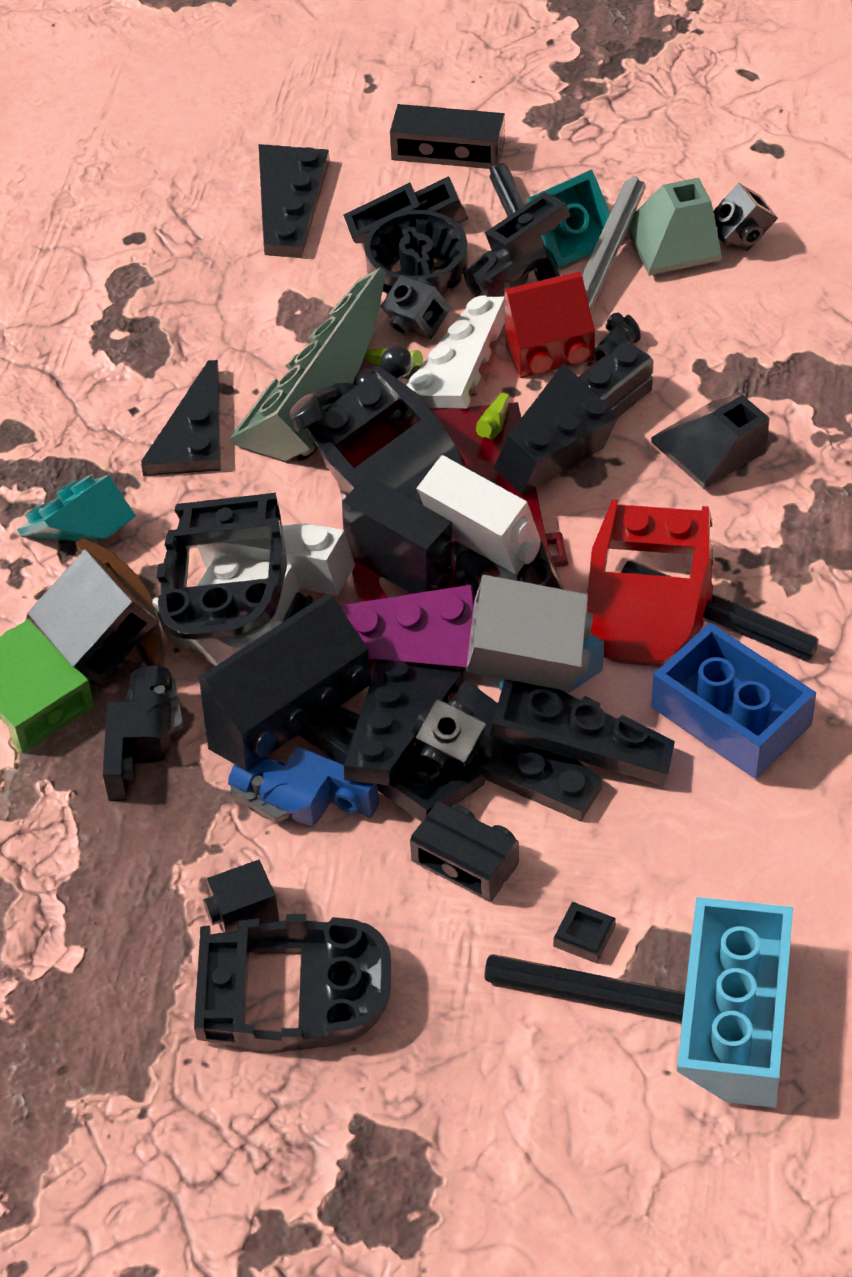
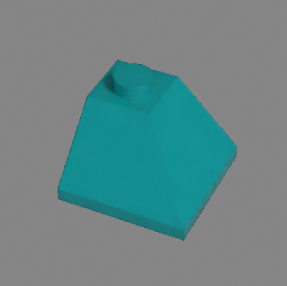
[527,169,610,269]

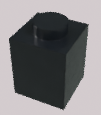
[203,859,280,932]

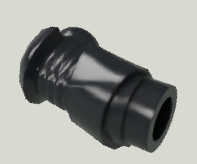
[593,312,641,362]

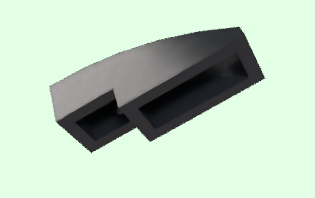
[343,176,469,243]

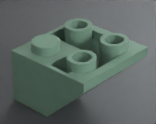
[627,177,722,276]

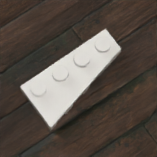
[406,296,505,408]

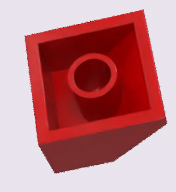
[505,271,595,378]

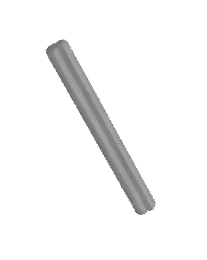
[582,176,646,311]

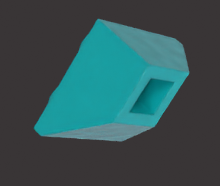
[17,475,136,542]

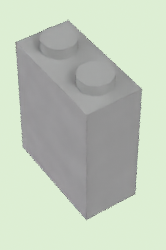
[466,575,593,691]

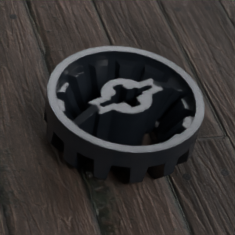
[364,210,468,296]

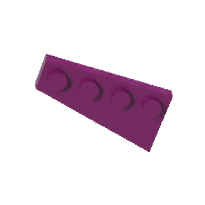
[339,585,475,669]

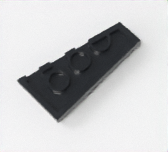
[258,144,330,258]
[489,679,675,786]

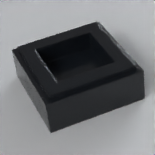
[553,901,616,964]

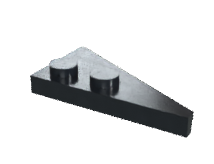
[141,360,221,476]

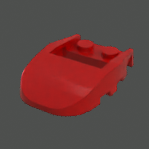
[587,500,714,666]

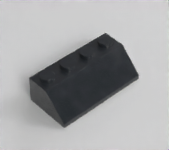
[199,594,371,770]

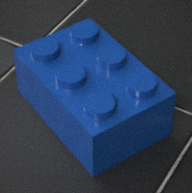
[651,622,817,779]

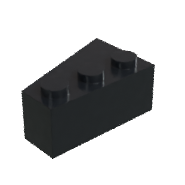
[494,363,619,495]

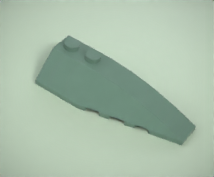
[229,267,386,461]

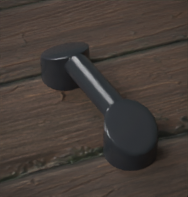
[289,383,356,432]

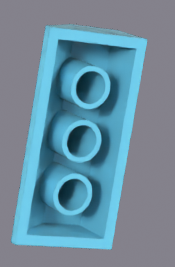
[677,897,793,1108]

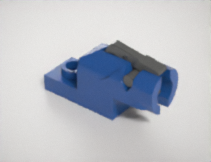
[228,746,379,826]

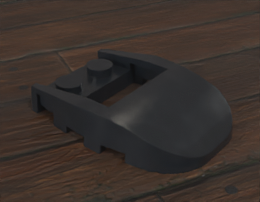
[305,365,467,506]
[156,492,287,640]
[194,914,391,1053]

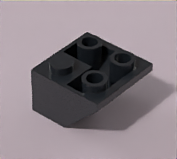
[651,395,770,489]

